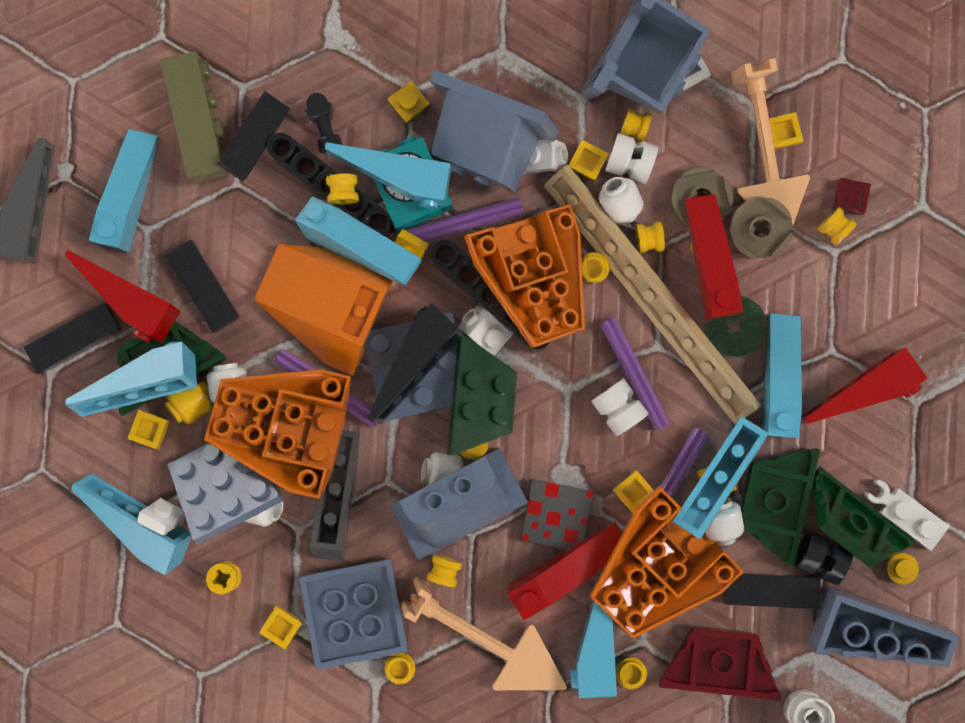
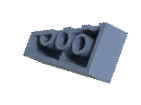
[808,586,960,667]

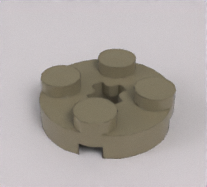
[670,167,733,227]
[729,196,793,259]

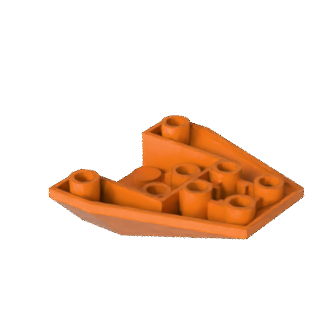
[464,204,585,348]
[254,244,395,376]
[204,370,351,500]
[589,486,744,639]

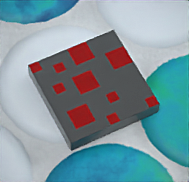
[521,479,594,549]

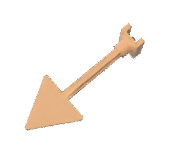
[731,58,810,229]
[400,576,567,691]

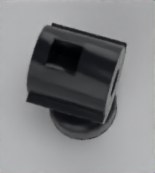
[305,93,343,154]

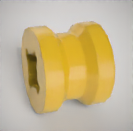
[620,107,653,143]
[326,174,359,205]
[817,207,857,246]
[635,221,665,254]
[426,554,462,588]
[206,561,242,595]

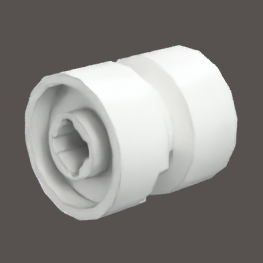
[605,133,659,185]
[591,378,649,437]
[783,689,835,723]

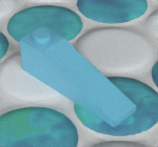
[89,129,159,253]
[325,142,451,209]
[295,196,421,286]
[761,314,802,438]
[66,342,197,417]
[673,416,769,540]
[71,473,191,575]
[570,569,617,698]

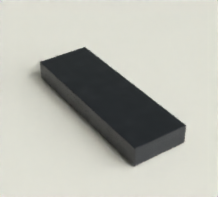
[217,91,290,182]
[165,240,241,333]
[24,303,121,374]
[724,573,821,609]

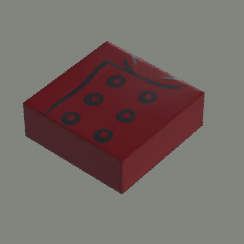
[833,178,871,215]

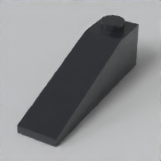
[368,303,465,424]

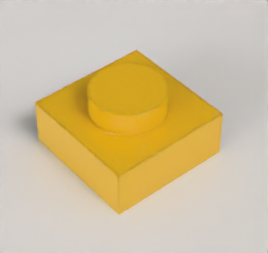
[387,81,430,125]
[769,112,804,150]
[569,140,609,182]
[395,229,429,271]
[127,410,170,449]
[612,470,654,514]
[259,605,304,649]

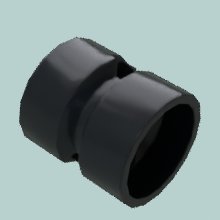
[795,530,853,586]

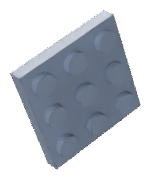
[365,312,457,422]
[167,443,283,545]
[299,558,409,670]

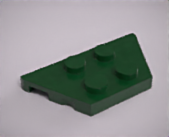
[117,320,228,416]
[447,336,517,455]
[741,448,820,567]
[813,466,915,568]

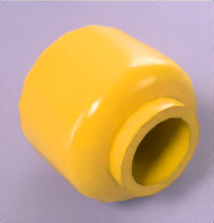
[164,381,212,424]

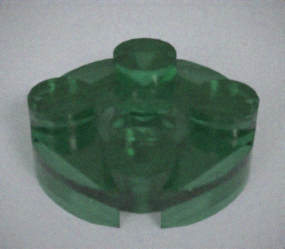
[703,296,767,358]

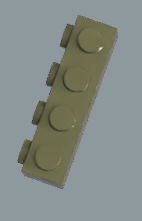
[160,51,230,184]

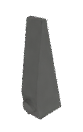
[0,138,55,264]
[309,431,360,561]

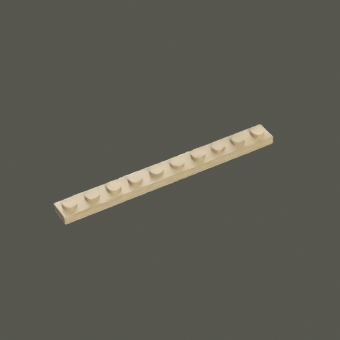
[543,164,761,424]

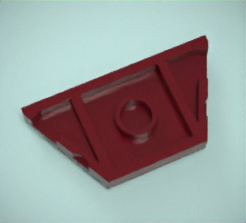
[659,626,781,701]

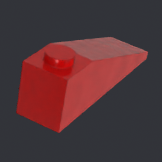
[684,194,744,321]
[65,250,181,343]
[801,348,928,424]
[507,522,622,620]

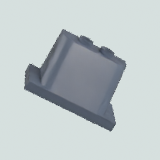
[580,0,711,114]
[429,69,559,193]
[390,448,528,561]

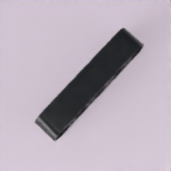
[267,133,394,238]
[431,239,549,352]

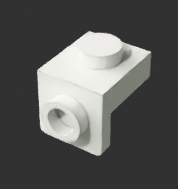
[524,139,568,174]
[458,305,512,356]
[137,498,185,536]

